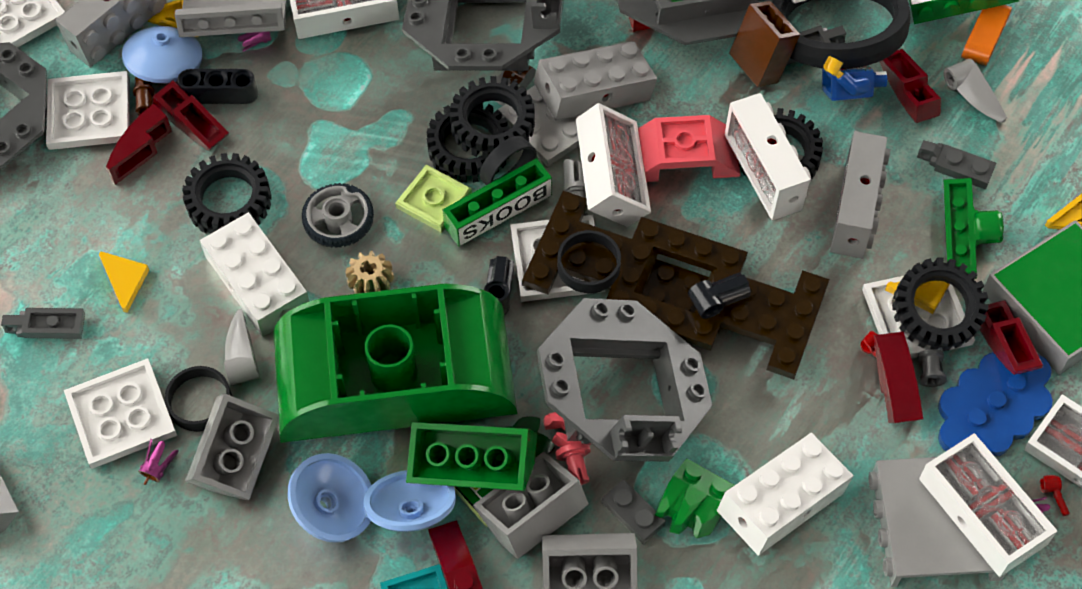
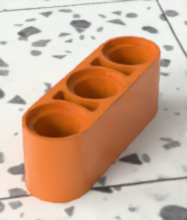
[961,5,1012,67]

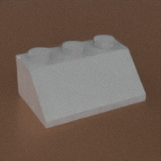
[185,393,279,500]
[473,452,589,559]
[542,533,637,589]

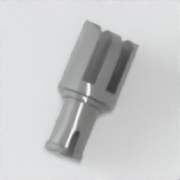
[563,159,588,216]

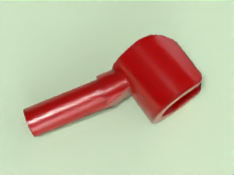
[860,331,878,357]
[1039,475,1070,517]

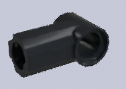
[484,256,515,315]
[688,272,751,319]

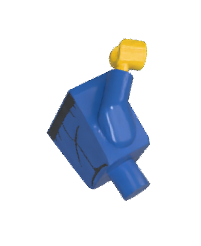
[822,56,887,101]

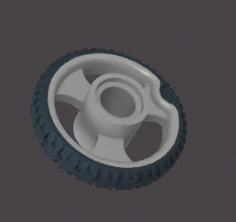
[302,183,374,248]

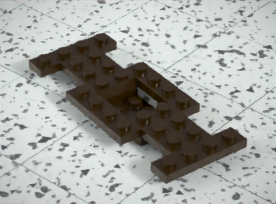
[522,191,830,380]

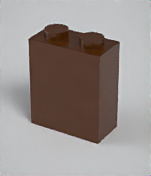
[729,1,801,87]

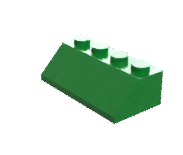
[406,422,538,491]

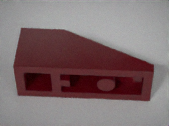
[428,520,483,589]

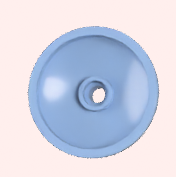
[122,26,202,83]
[288,453,371,543]
[364,470,456,532]

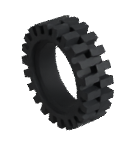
[450,76,535,159]
[427,103,510,183]
[739,108,823,181]
[182,153,272,234]
[892,257,989,351]

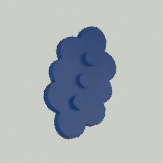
[938,352,1053,457]

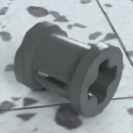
[918,349,947,387]

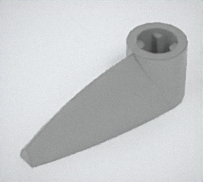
[944,59,1007,123]
[224,308,260,386]

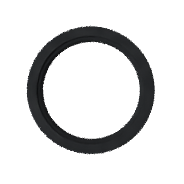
[772,0,911,69]

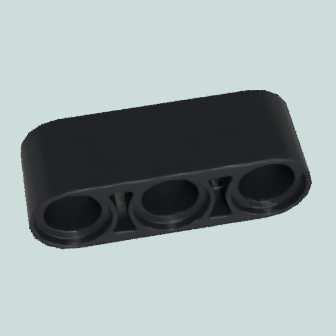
[177,69,258,104]

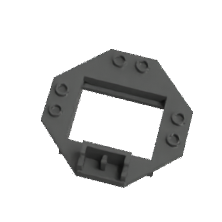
[402,0,564,71]
[616,0,761,46]
[0,42,47,169]
[537,298,713,462]

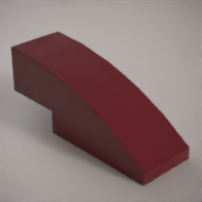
[879,49,941,123]
[153,80,229,151]
[106,104,172,185]
[980,300,1043,375]
[873,332,923,423]

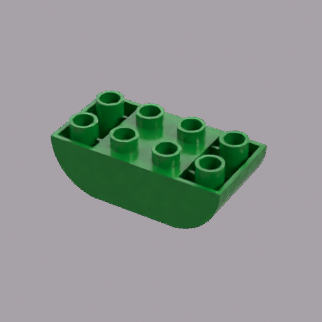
[274,284,518,443]

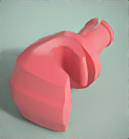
[543,412,591,485]

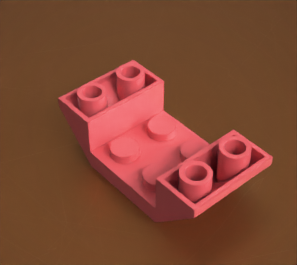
[638,115,740,182]

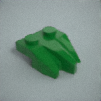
[655,458,735,538]

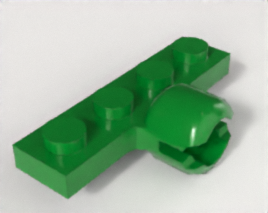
[943,178,1004,279]

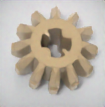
[345,250,394,294]

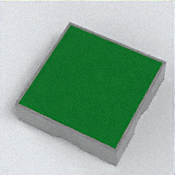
[982,220,1082,375]

